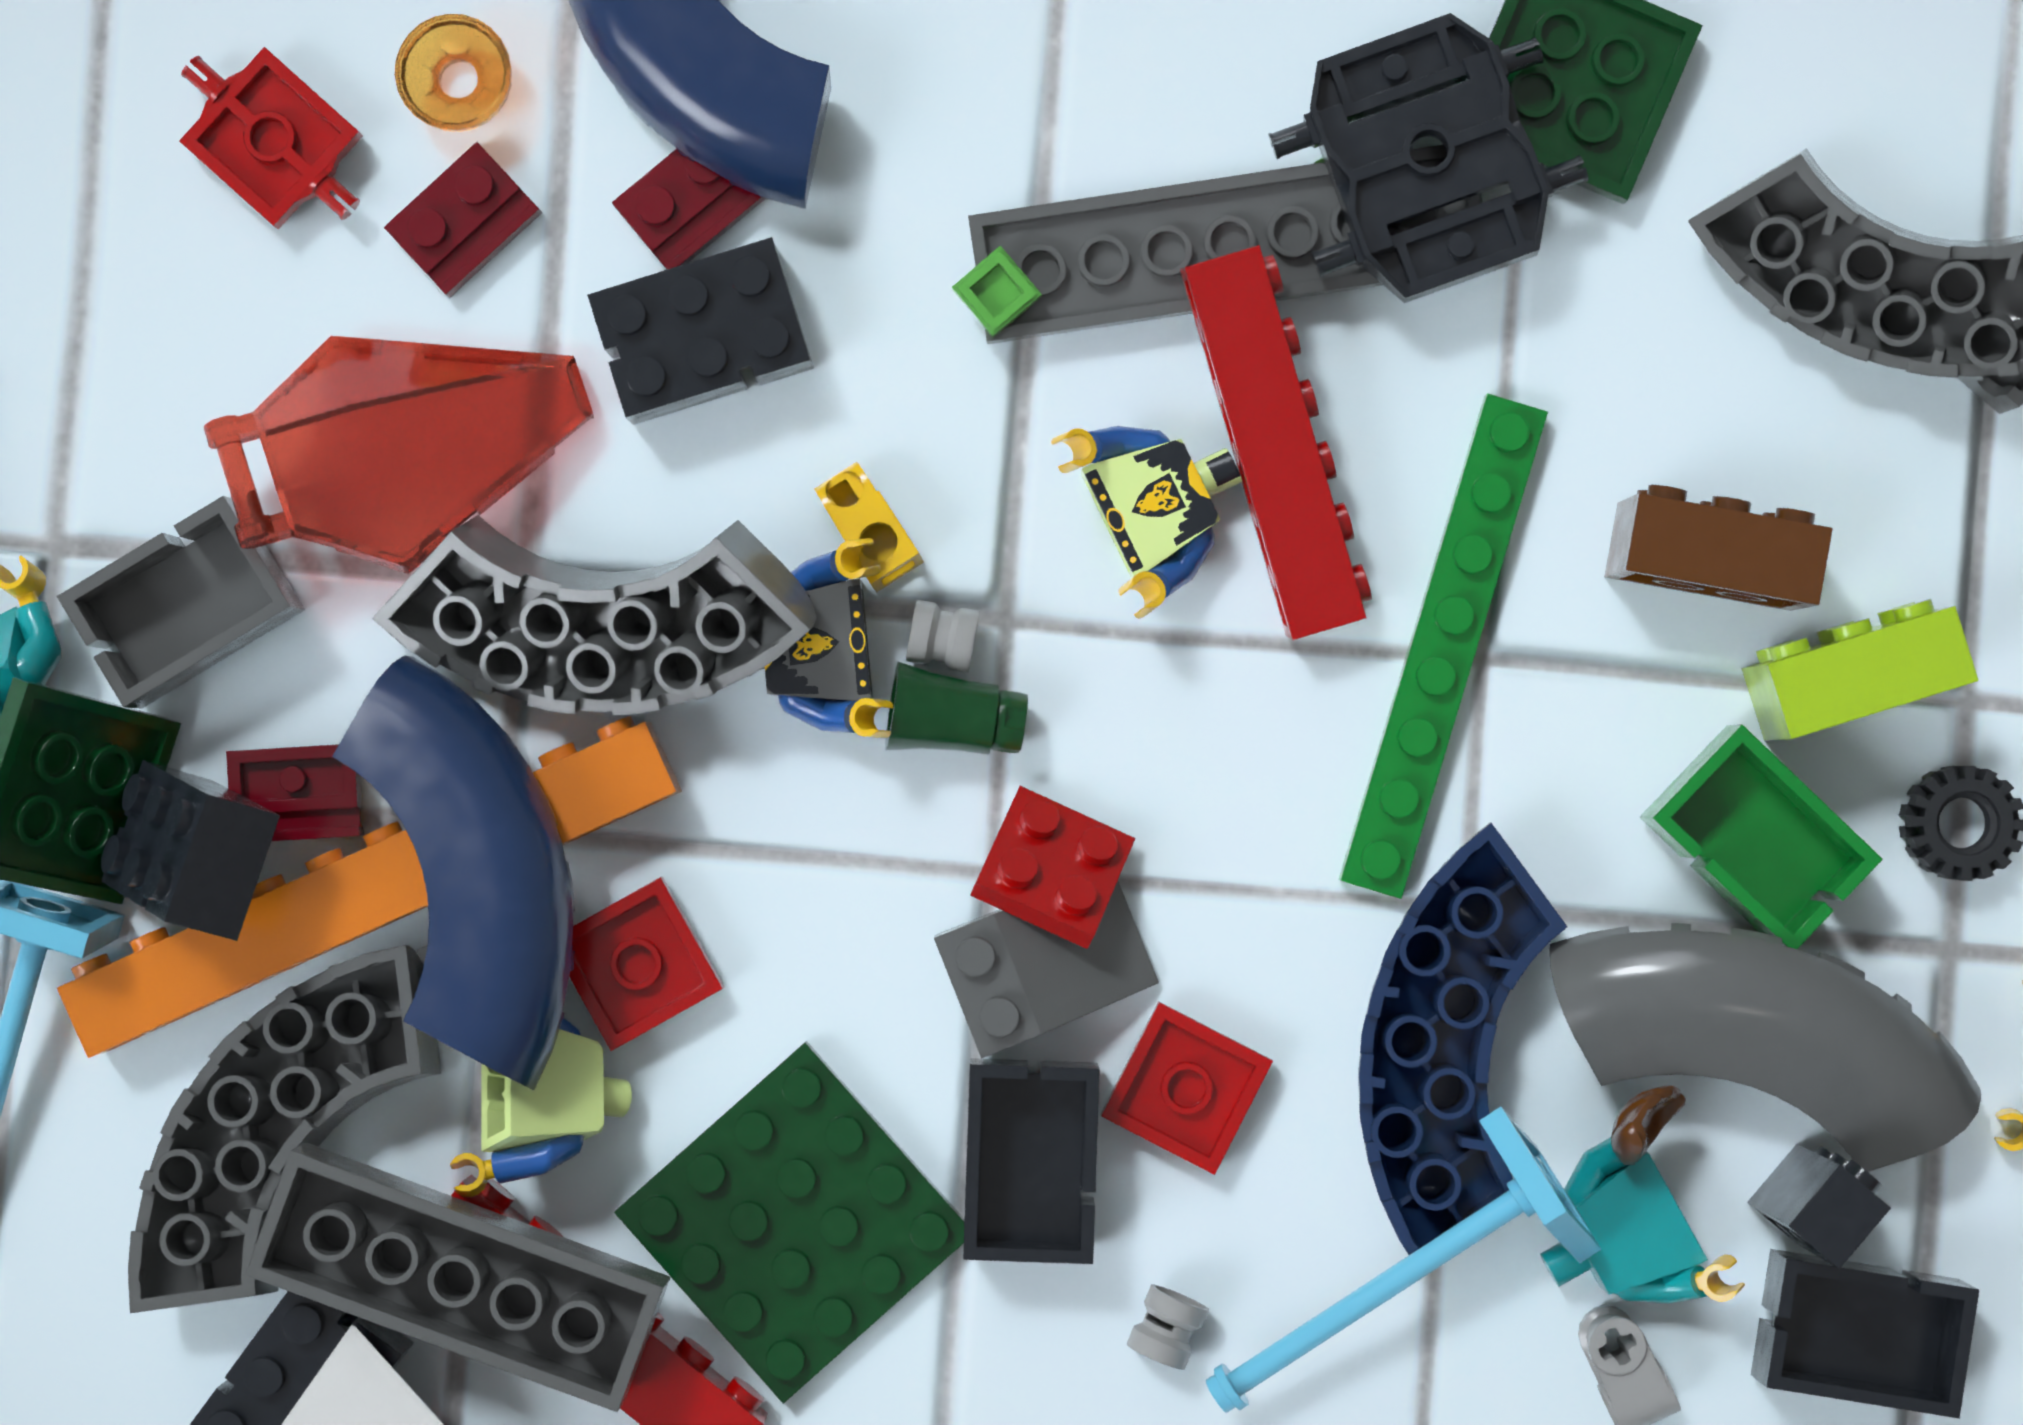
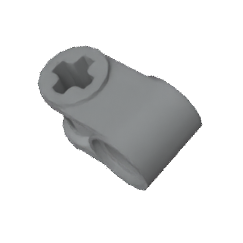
[1578,1305,1681,1425]

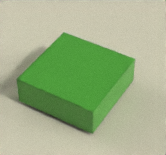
[951,246,1042,338]

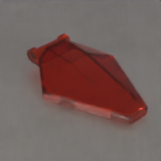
[203,335,594,574]

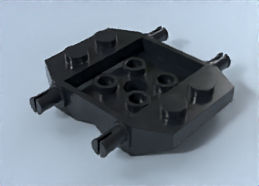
[1268,13,1588,303]

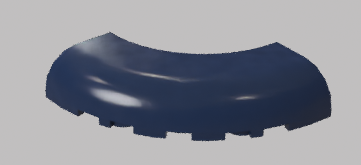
[568,0,832,209]
[332,655,575,1090]
[1358,822,1568,1255]

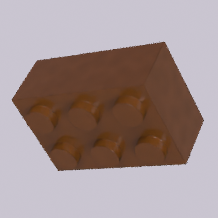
[1604,485,1833,611]

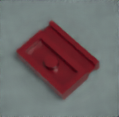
[384,142,543,298]
[611,148,766,270]
[226,744,364,841]

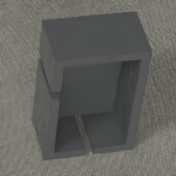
[56,496,305,709]

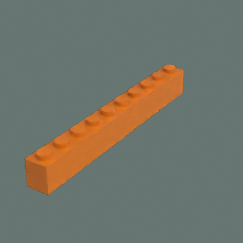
[57,716,682,1058]

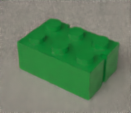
[1639,724,1883,949]

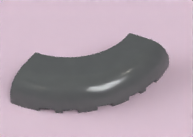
[1688,148,2023,378]
[372,515,816,715]
[1549,923,1981,1172]
[128,945,441,1314]

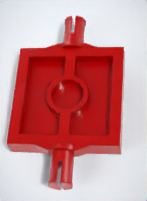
[179,47,363,230]

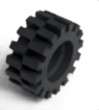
[1899,766,2023,881]

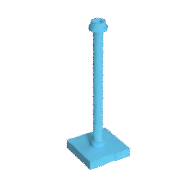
[0,880,125,1117]
[1206,1107,1601,1413]

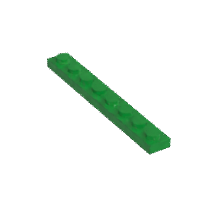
[1338,393,1548,899]

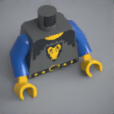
[761,538,893,738]

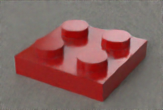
[970,786,1136,949]
[569,876,725,1051]
[1100,1001,1273,1175]

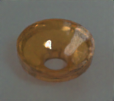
[394,14,512,132]

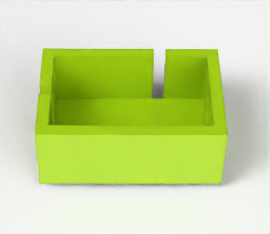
[1741,599,1979,741]

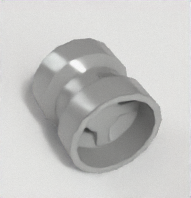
[906,600,980,673]
[1126,1284,1209,1370]

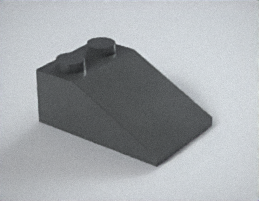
[934,881,1159,1059]

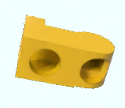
[814,462,924,593]

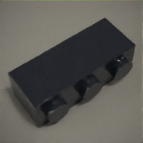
[1748,1144,1891,1269]

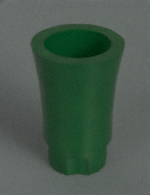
[885,661,1028,754]

